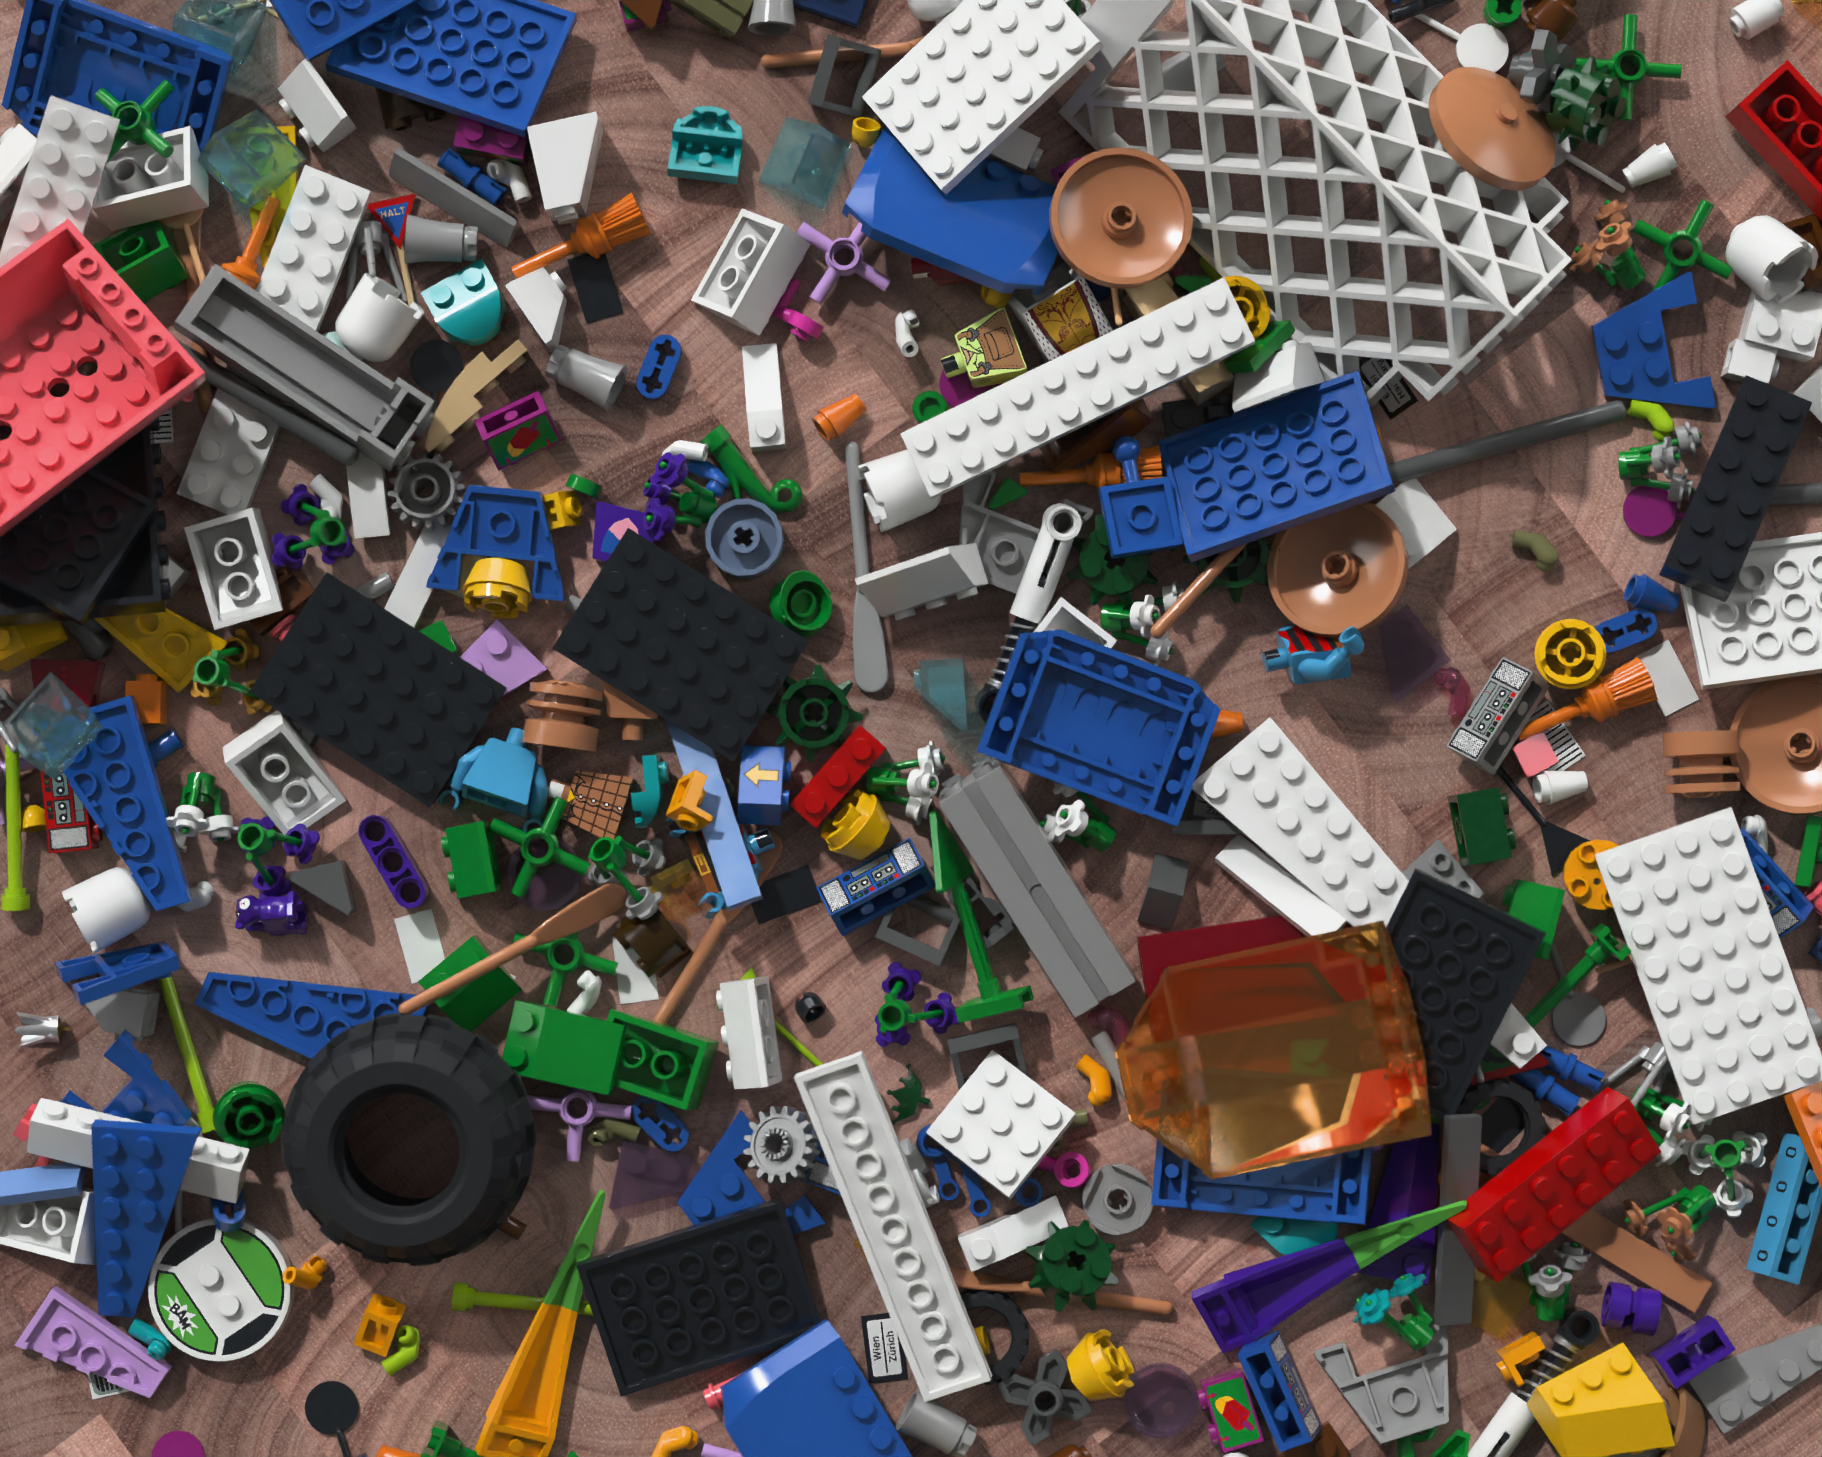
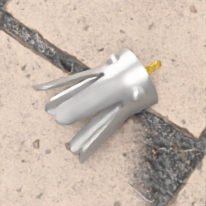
[15,1012,71,1049]

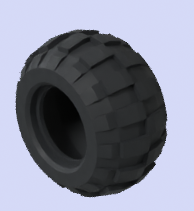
[281,1013,536,1266]

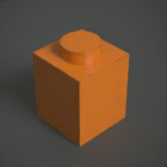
[125,674,167,725]

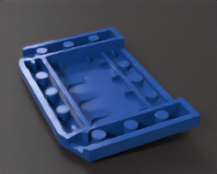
[2,0,234,167]
[842,126,1059,295]
[976,629,1221,827]
[1151,1066,1373,1225]
[720,1319,912,1457]

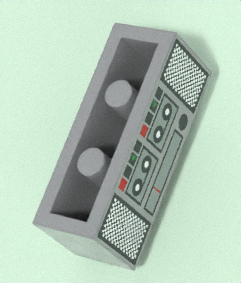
[1446,657,1550,776]

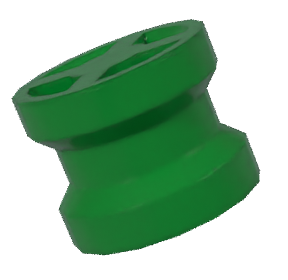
[1483,0,1522,29]

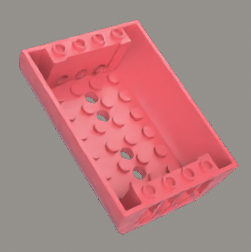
[0,219,206,537]

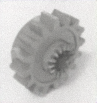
[387,453,467,532]
[743,1106,820,1185]

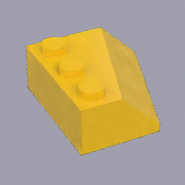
[1526,1343,1675,1457]

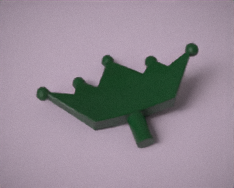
[887,1064,930,1125]

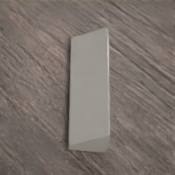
[389,148,521,248]

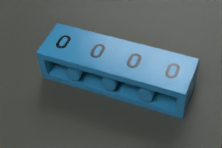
[1746,1132,1822,1285]

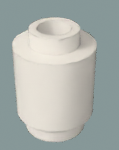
[1729,0,1784,40]

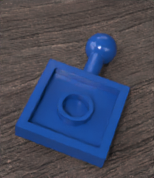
[1098,436,1183,559]

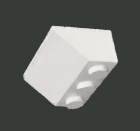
[0,124,36,224]
[92,126,209,231]
[691,209,811,336]
[855,543,988,621]
[716,976,783,1089]

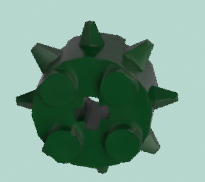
[1546,56,1626,151]
[1067,514,1158,608]
[1183,537,1280,603]
[766,665,863,762]
[1025,1220,1119,1312]

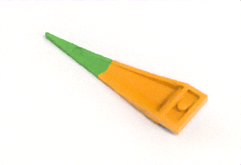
[474,1189,606,1457]

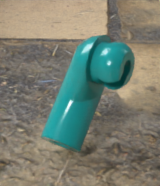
[127,1318,172,1360]

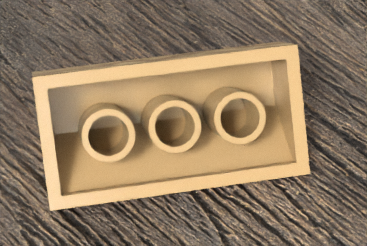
[1118,273,1234,407]

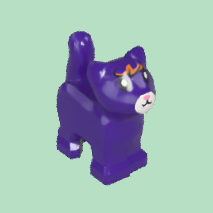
[235,891,308,936]

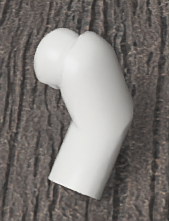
[308,474,343,520]
[1741,814,1768,854]
[176,881,214,912]
[567,970,602,1015]

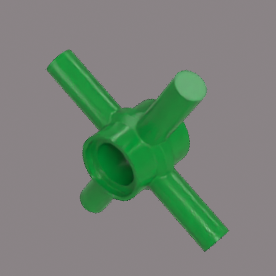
[1574,14,1682,122]
[95,79,175,163]
[1632,199,1733,290]
[489,796,591,898]
[512,901,618,1007]

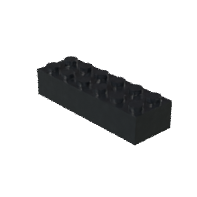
[1659,375,1812,602]

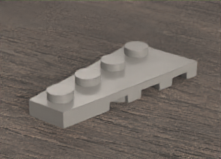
[1688,1324,1822,1434]

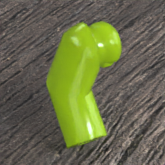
[1627,399,1675,441]
[381,1325,420,1376]

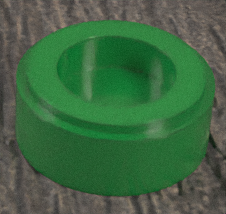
[912,391,947,424]
[565,474,602,500]

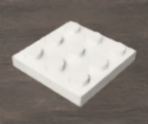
[926,1050,1077,1199]

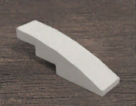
[346,453,391,539]

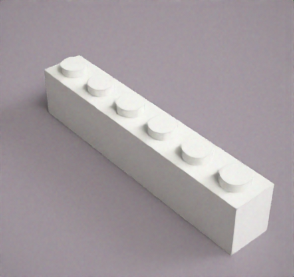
[27,1098,250,1204]

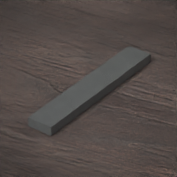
[1434,1113,1482,1326]

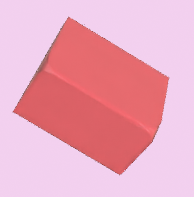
[1512,731,1559,778]

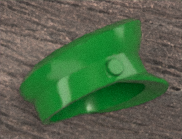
[770,570,832,637]

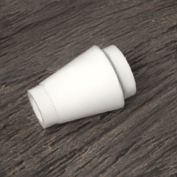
[1622,142,1678,188]
[1532,770,1588,805]

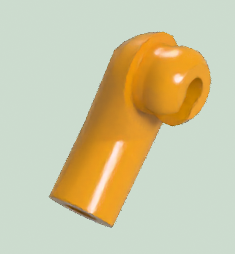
[1075,1053,1112,1107]
[283,1255,328,1290]
[651,1426,699,1457]

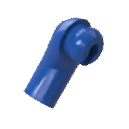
[687,459,729,498]

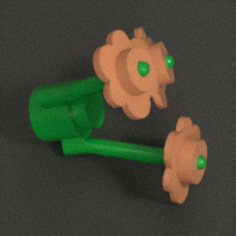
[1623,1185,1717,1261]

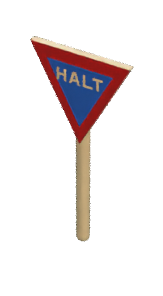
[367,193,416,306]

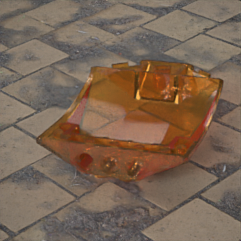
[1115,921,1431,1180]

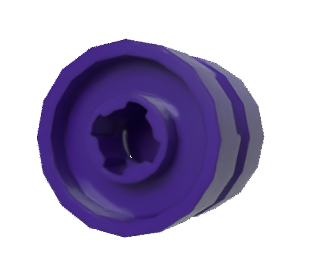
[1601,1281,1661,1336]

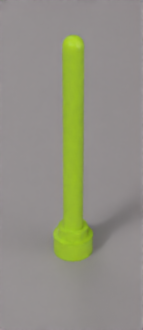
[1,740,30,911]
[158,976,216,1135]
[452,1282,593,1316]

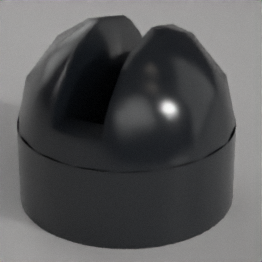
[795,992,826,1023]

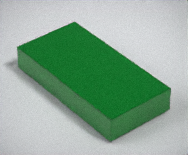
[1224,320,1296,373]

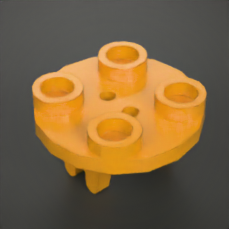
[1563,839,1619,910]

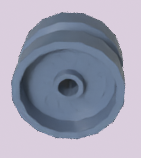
[705,499,784,579]

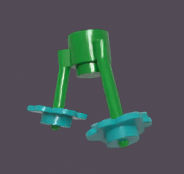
[1353,1273,1434,1351]

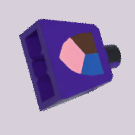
[592,501,657,563]

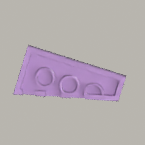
[460,619,548,697]
[14,1286,172,1398]

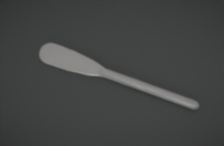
[845,441,889,693]

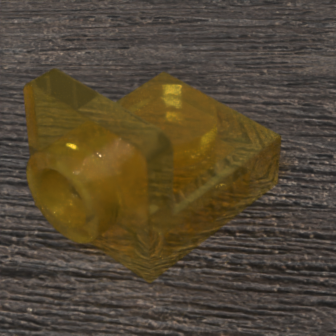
[648,858,696,909]

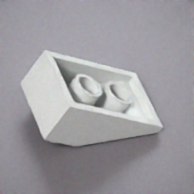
[184,508,283,630]
[222,710,346,835]
[0,1187,97,1265]

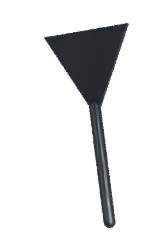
[1496,766,1590,875]

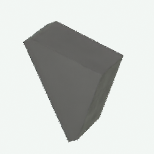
[1137,853,1190,930]
[288,861,357,916]

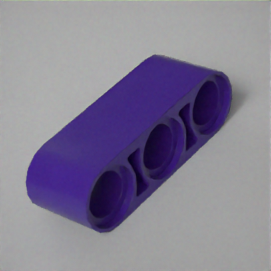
[358,815,430,908]

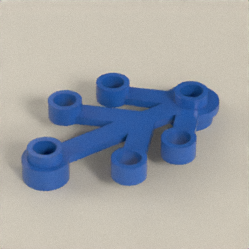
[916,1124,1043,1217]

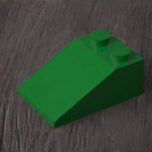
[502,1000,627,1095]
[607,1009,719,1111]

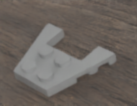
[959,471,1094,594]
[1314,1313,1449,1445]

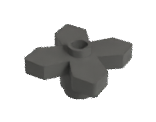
[1509,29,1575,116]
[997,1349,1092,1445]

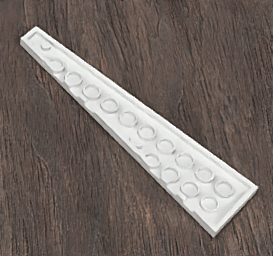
[1191,717,1547,1068]

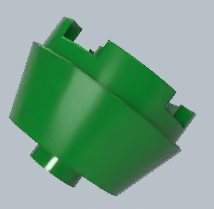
[213,1081,285,1151]

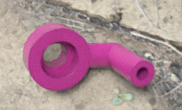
[772,277,824,343]
[1036,1152,1091,1189]

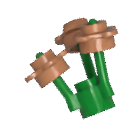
[1569,199,1646,291]

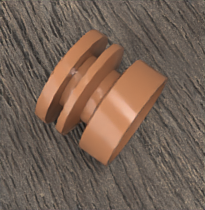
[522,680,604,752]
[1662,730,1740,799]

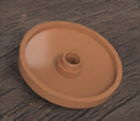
[1429,67,1556,191]
[1049,148,1193,289]
[1267,501,1409,638]
[1730,674,1822,816]

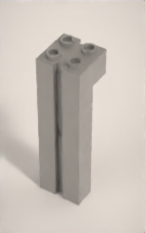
[174,264,435,472]
[939,756,1136,1018]

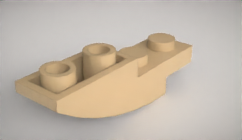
[424,339,527,454]

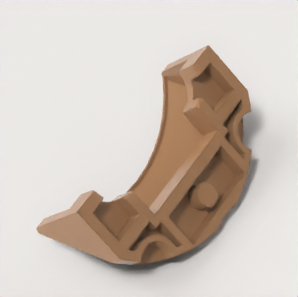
[1658,1385,1705,1457]

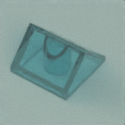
[759,117,851,209]

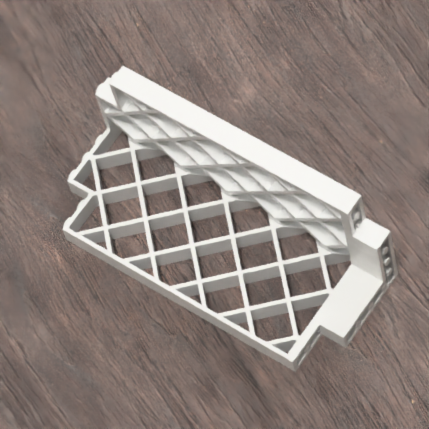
[1059,0,1572,407]

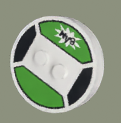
[148,1216,295,1361]

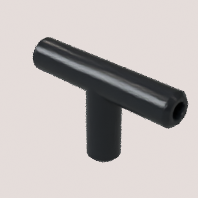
[1388,0,1454,24]

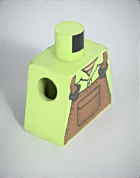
[940,307,1028,388]

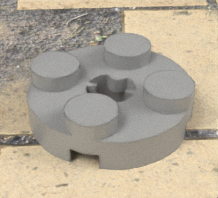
[1082,1163,1153,1235]

